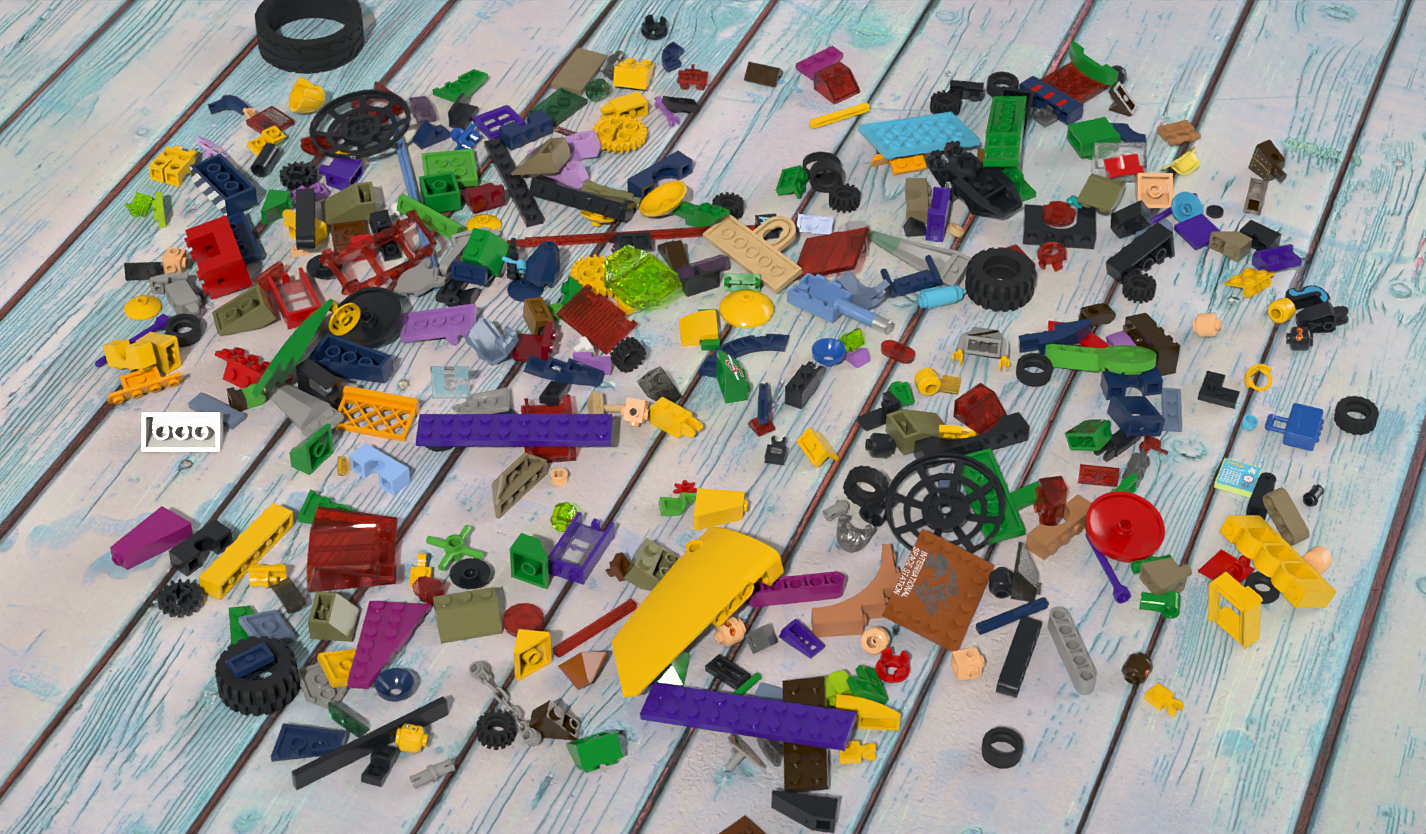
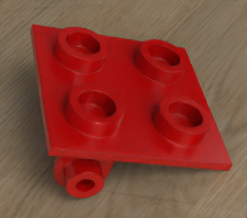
[1198,549,1255,583]

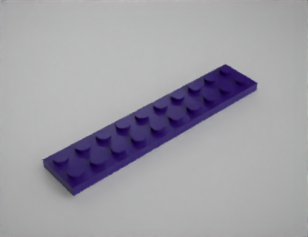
[416,414,613,446]
[640,682,857,751]

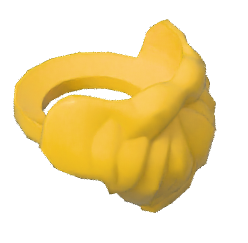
[1243,363,1272,392]

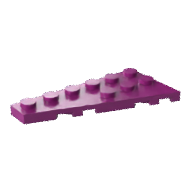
[347,601,431,689]

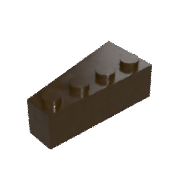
[1123,313,1180,376]

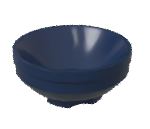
[375,668,414,702]

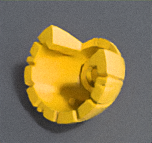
[288,77,325,114]

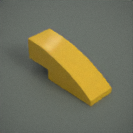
[836,694,900,731]

